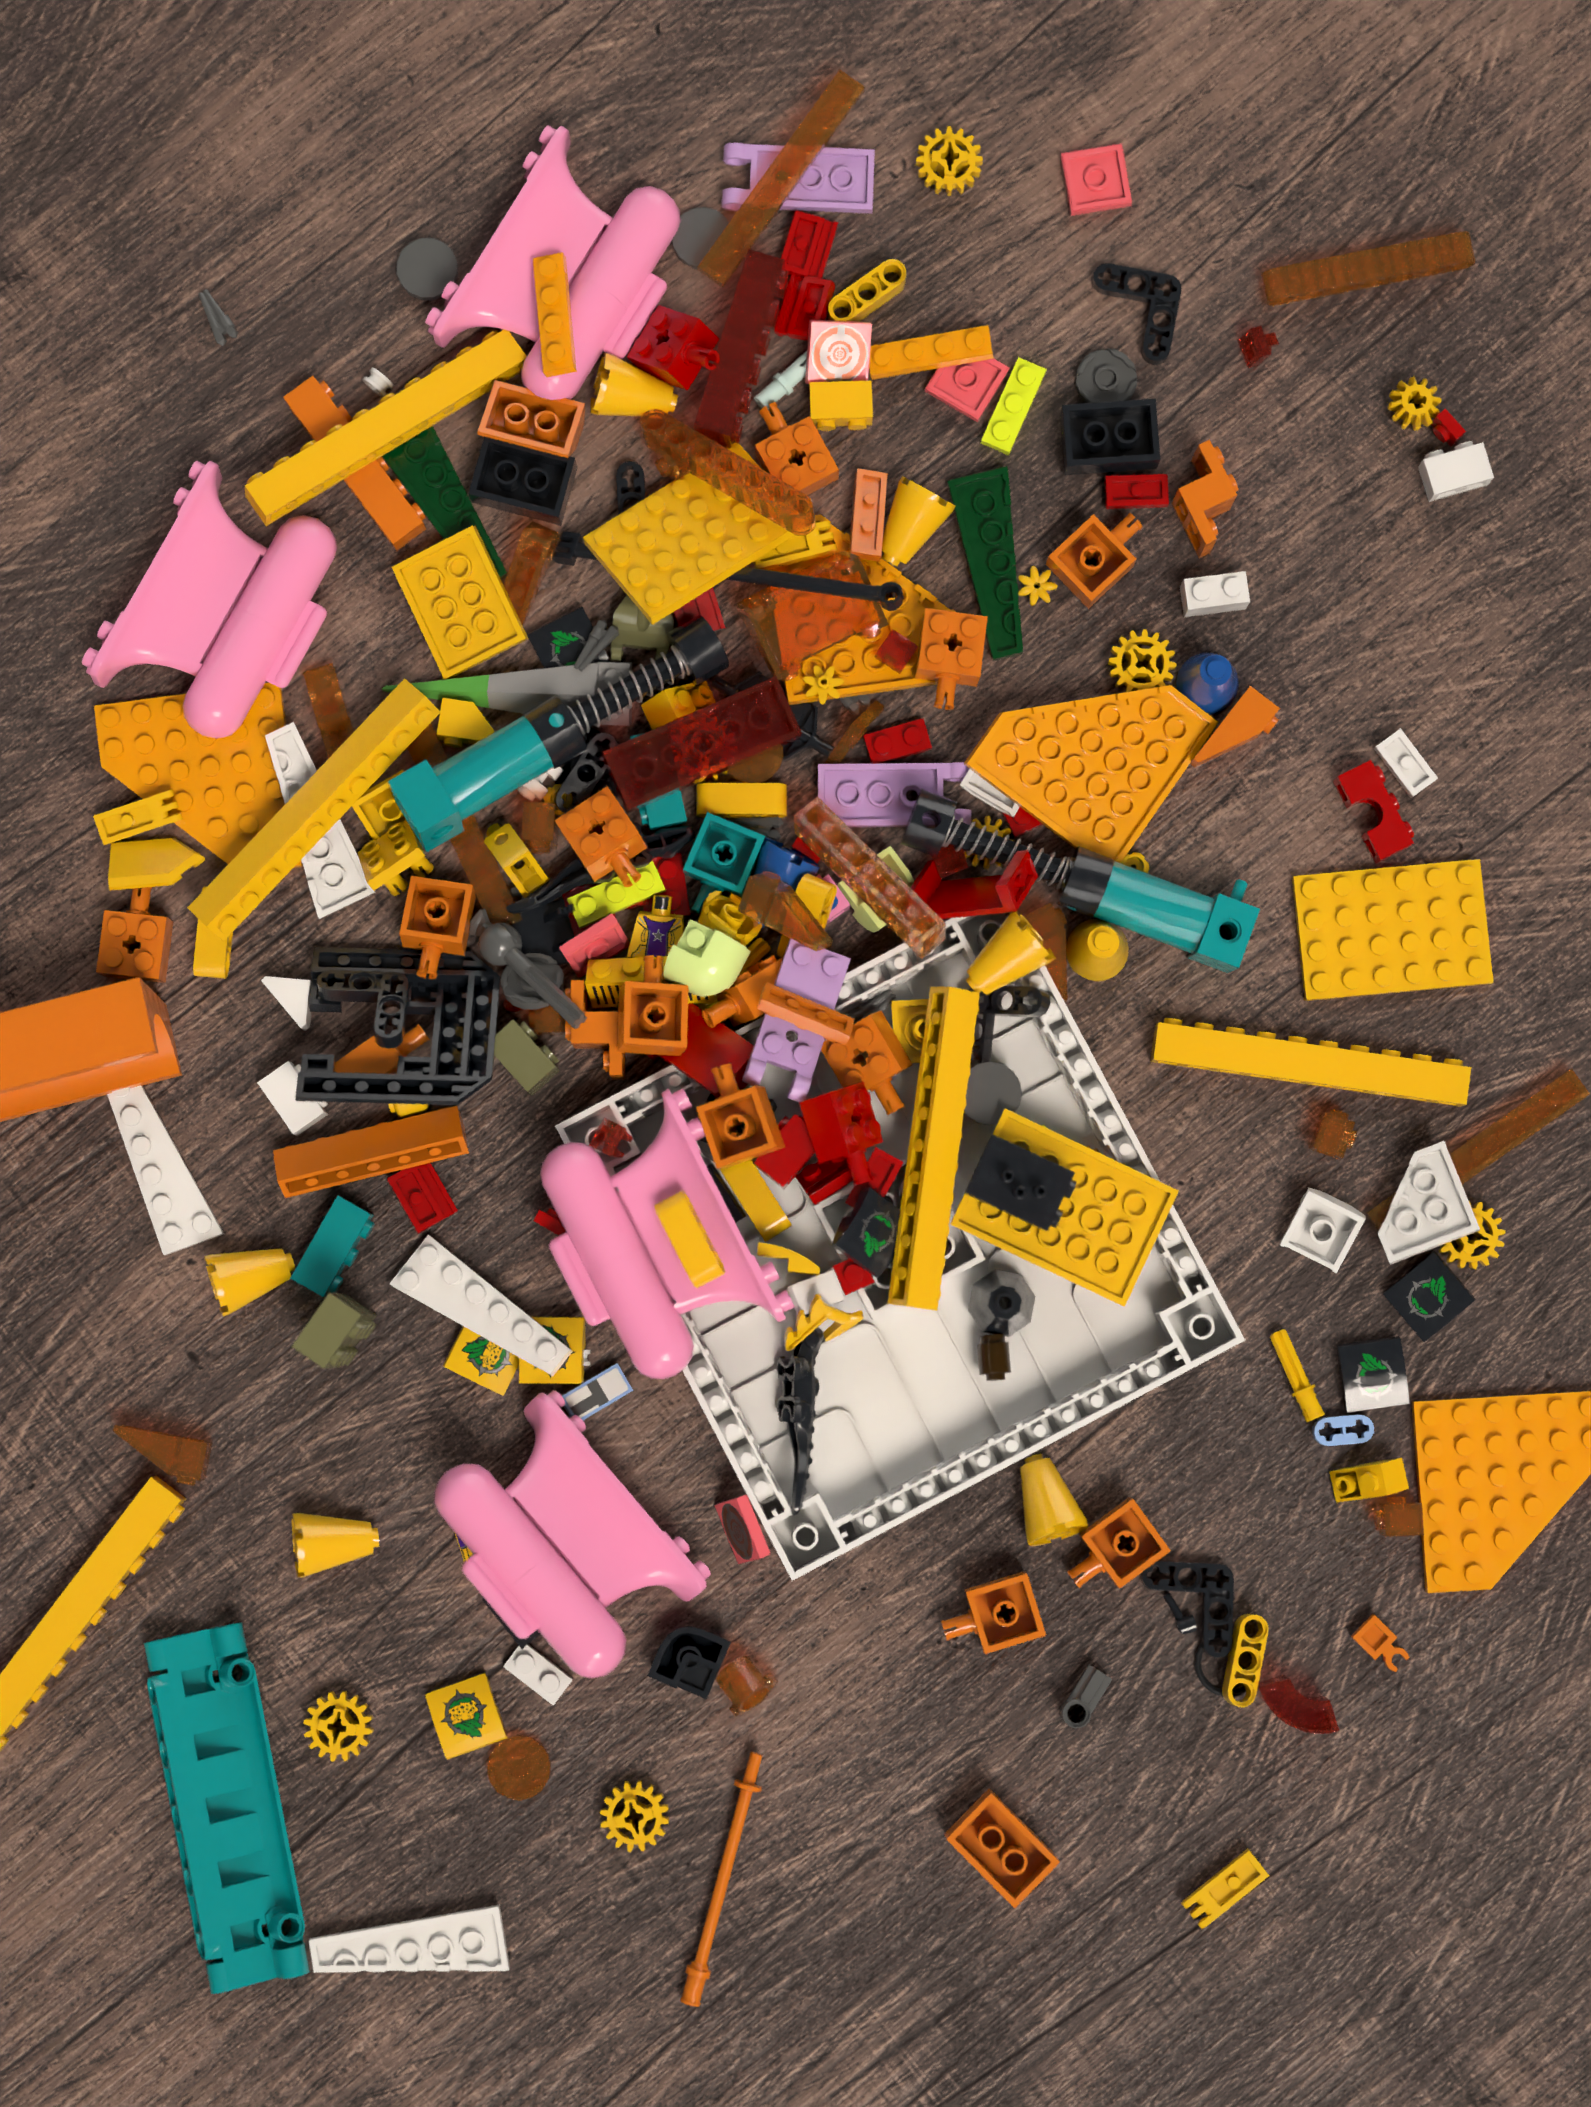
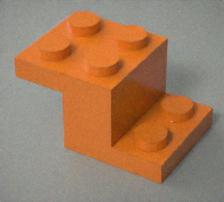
[1172,439,1238,558]
[565,980,625,1080]

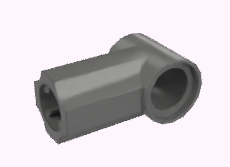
[1060,1664,1112,1728]

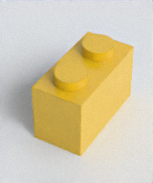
[809,380,873,431]

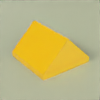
[352,770,406,840]

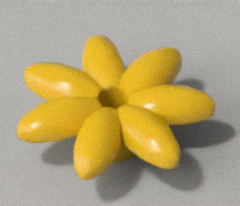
[1018,566,1058,606]
[803,665,844,705]

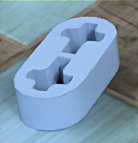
[1312,1414,1374,1446]

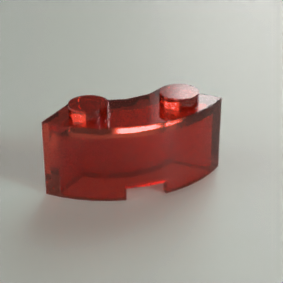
[1257,1675,1340,1734]

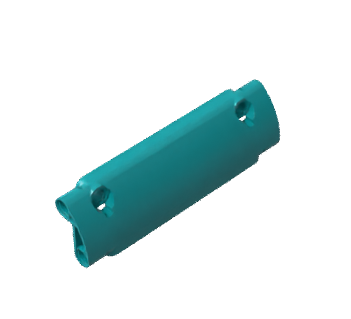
[144,1622,310,1994]

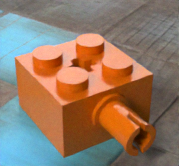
[755,402,839,503]
[1046,513,1143,609]
[915,608,988,710]
[554,786,647,887]
[399,876,476,979]
[96,887,173,983]
[617,955,688,1056]
[702,955,783,1028]
[821,1010,913,1116]
[335,1023,430,1074]
[696,1063,785,1169]
[1067,1497,1171,1589]
[941,1571,1046,1654]

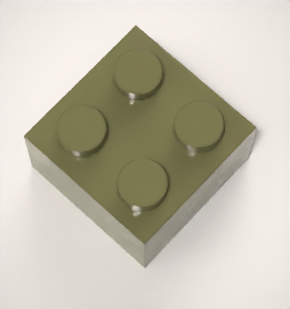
[494,1020,560,1096]

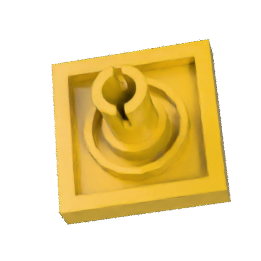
[891,999,929,1064]

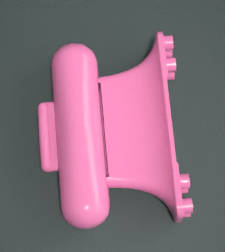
[425,125,681,400]
[82,461,337,739]
[540,1089,795,1379]
[434,1390,711,1678]

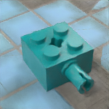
[683,812,765,914]

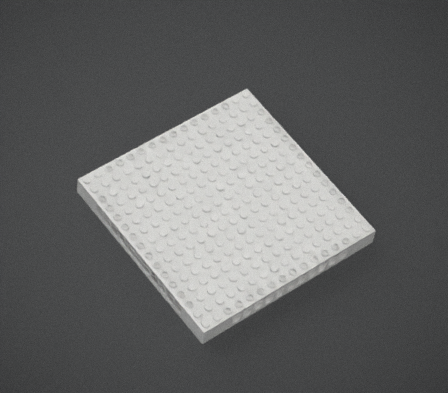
[555,912,1245,1581]

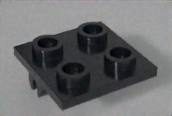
[503,899,577,965]

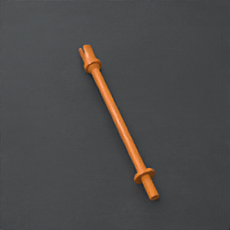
[680,1751,762,2007]

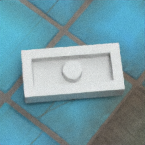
[1374,728,1438,798]
[503,1644,573,1705]

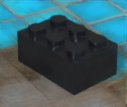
[1060,399,1161,475]
[468,437,577,526]

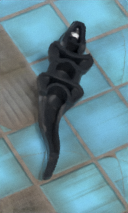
[506,822,696,914]
[777,1313,824,1515]

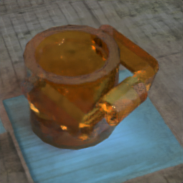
[716,1656,779,1716]

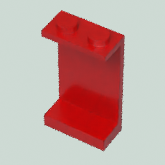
[905,850,1038,922]
[645,1003,754,1100]

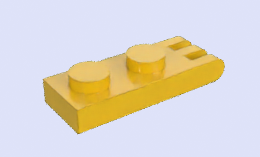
[753,521,838,570]
[93,789,183,845]
[1181,1848,1269,1929]

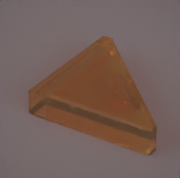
[825,700,884,764]

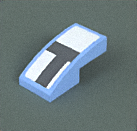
[562,1363,633,1420]

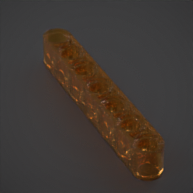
[1261,231,1476,306]
[640,409,816,536]

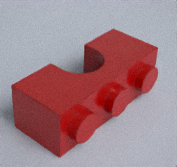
[1333,760,1414,864]

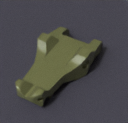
[611,595,674,661]

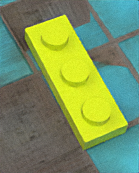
[981,357,1047,456]
[567,861,666,929]

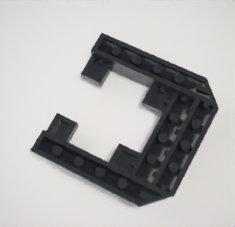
[295,947,500,1105]

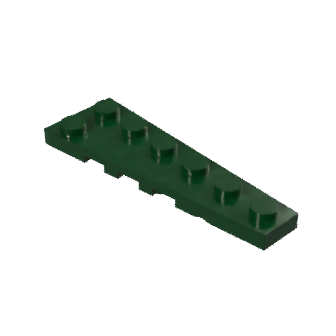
[382,426,508,580]
[947,466,1023,662]

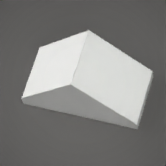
[261,976,312,1031]
[787,1270,845,1314]

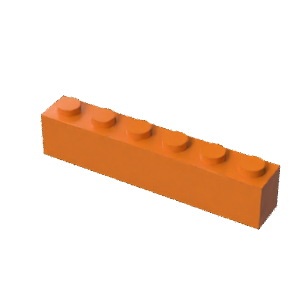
[283,376,426,551]
[273,1106,469,1198]

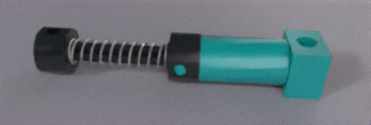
[388,615,729,853]
[901,788,1260,973]

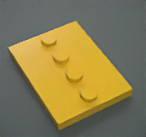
[392,525,529,680]

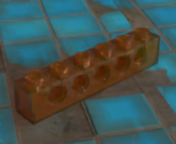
[794,797,946,959]

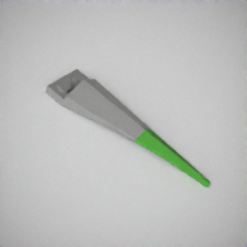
[382,661,632,726]

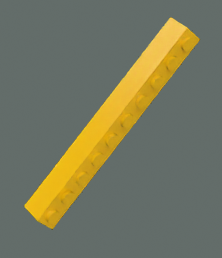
[245,330,527,526]
[187,678,440,942]
[888,986,980,1311]
[1150,1018,1471,1107]
[0,1476,187,1751]

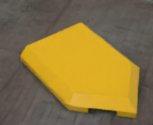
[108,838,205,890]

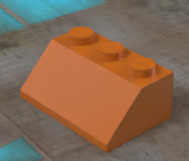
[477,380,585,458]

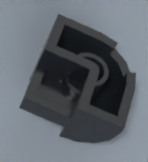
[647,1626,731,1700]

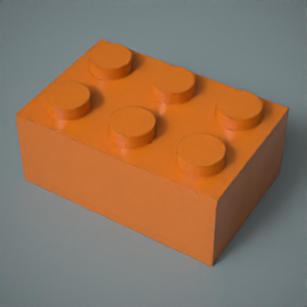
[945,1788,1060,1908]

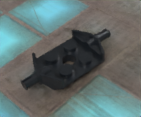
[711,671,834,762]

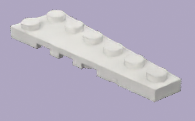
[265,722,376,919]
[107,1085,224,1255]
[389,1235,573,1376]
[309,1905,510,1972]

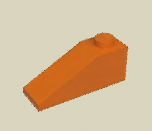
[1190,686,1280,768]

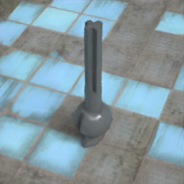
[469,908,587,1029]

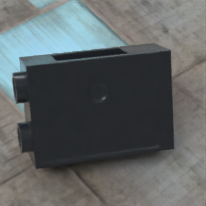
[964,1134,1077,1232]

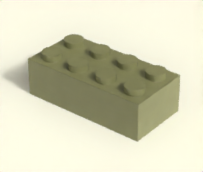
[292,1293,377,1369]

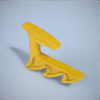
[784,1294,864,1351]

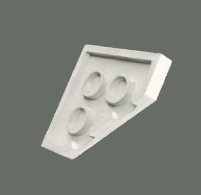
[1378,1141,1480,1265]

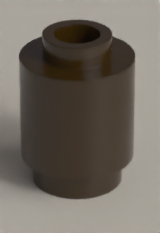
[977,1334,1011,1381]

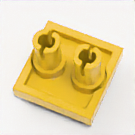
[357,820,434,896]

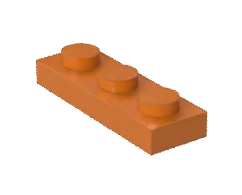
[849,468,888,562]
[757,982,854,1046]

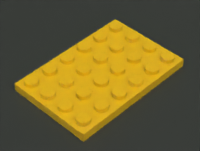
[583,442,808,625]
[1292,859,1494,1001]
[950,1108,1179,1307]

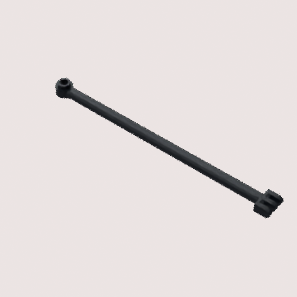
[552,531,904,611]

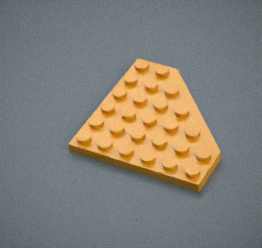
[769,514,956,705]
[94,683,303,868]
[964,685,1218,863]
[1411,1391,1591,1593]

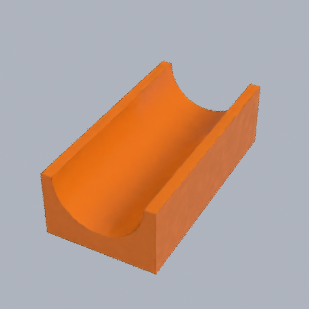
[0,977,182,1122]

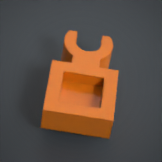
[1350,1614,1410,1672]

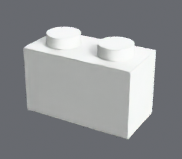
[1418,441,1494,502]
[1180,571,1250,617]
[257,1061,328,1136]

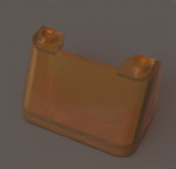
[736,551,889,681]

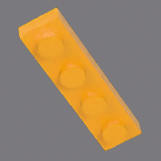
[533,252,577,377]
[869,325,994,380]

